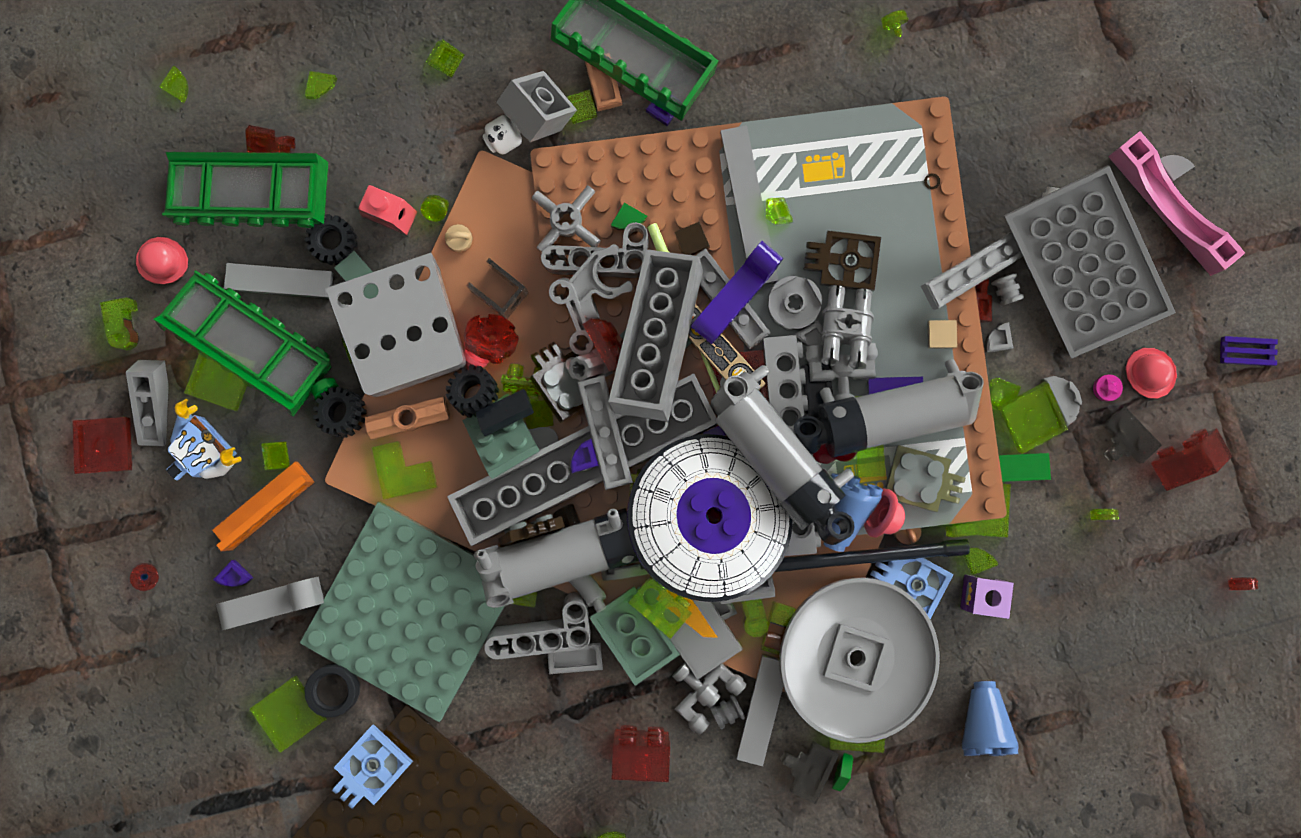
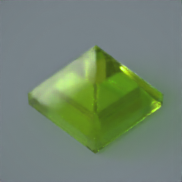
[766,197,793,225]
[526,400,554,430]
[261,442,290,470]

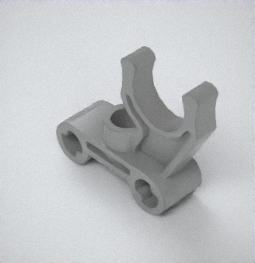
[549,244,633,355]

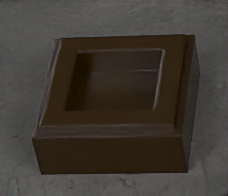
[675,222,710,255]

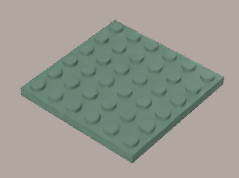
[300,502,505,722]

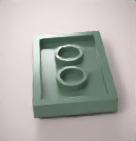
[462,393,540,479]
[589,587,680,685]

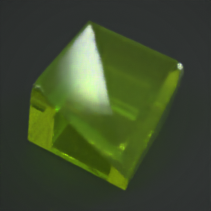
[989,378,1021,413]

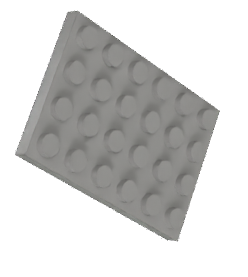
[1004,165,1176,359]

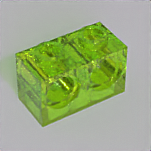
[628,576,692,639]

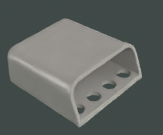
[325,253,467,397]

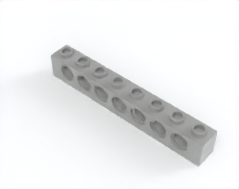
[762,335,821,556]

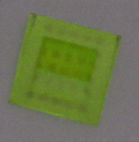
[426,39,465,77]

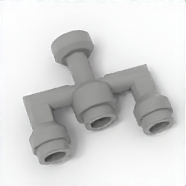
[805,343,878,401]
[672,662,747,735]

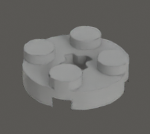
[768,276,822,330]

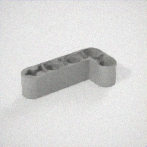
[541,222,649,278]
[216,577,324,630]
[485,592,591,659]

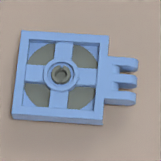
[870,558,954,619]
[332,724,413,809]

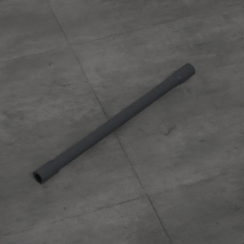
[775,539,970,572]

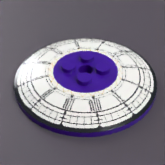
[627,434,793,602]

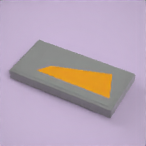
[636,578,743,680]

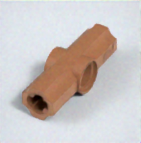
[365,396,450,440]

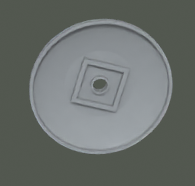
[779,577,940,743]

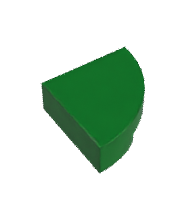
[611,202,648,230]
[832,753,853,792]

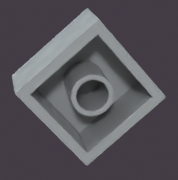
[496,71,577,142]

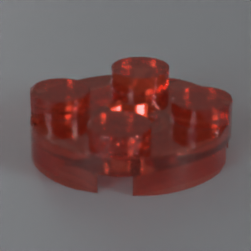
[464,314,519,364]

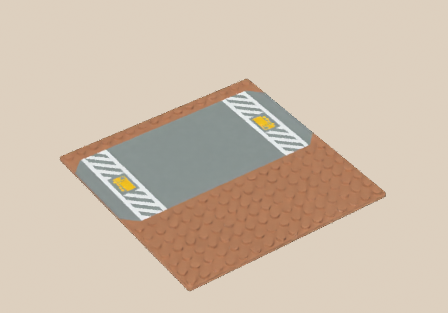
[530,97,1007,535]

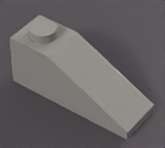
[126,360,169,446]

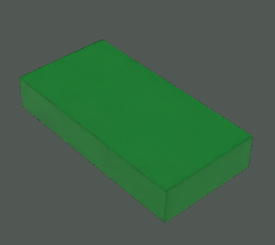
[999,453,1051,482]

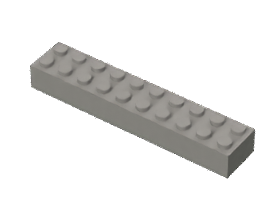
[447,374,718,546]

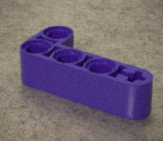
[691,241,784,345]

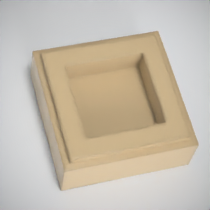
[928,320,957,349]

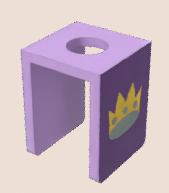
[960,575,1014,619]

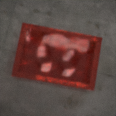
[611,725,670,782]

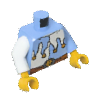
[166,399,242,480]

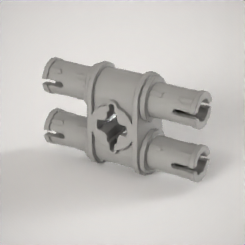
[820,285,874,369]

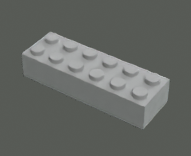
[608,249,703,422]

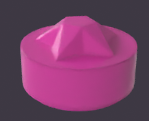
[1093,374,1123,402]

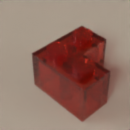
[1151,428,1232,491]

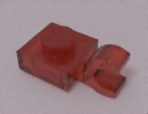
[245,125,296,153]
[975,278,992,323]

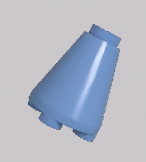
[823,473,883,552]
[962,681,1019,756]

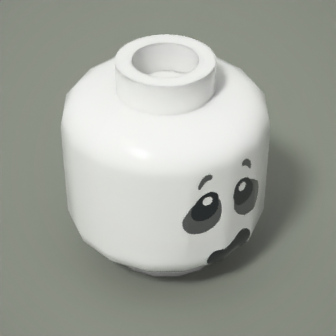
[483,115,522,155]

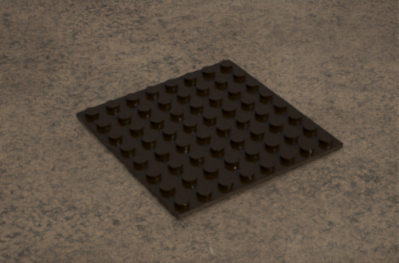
[293,704,559,838]

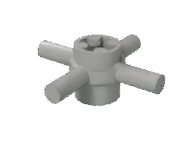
[532,185,601,252]

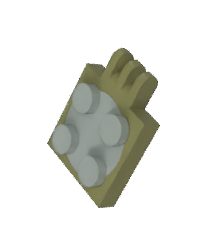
[885,445,966,512]

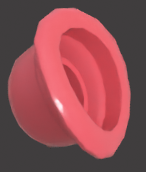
[136,237,188,285]
[1126,348,1177,399]
[864,488,905,538]

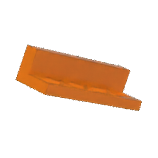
[212,462,314,551]

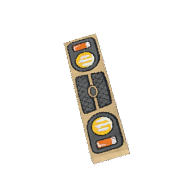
[688,304,766,390]

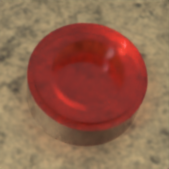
[1228,577,1258,590]

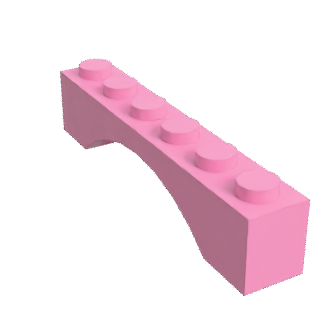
[1108,131,1245,276]

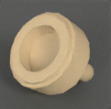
[445,224,473,252]

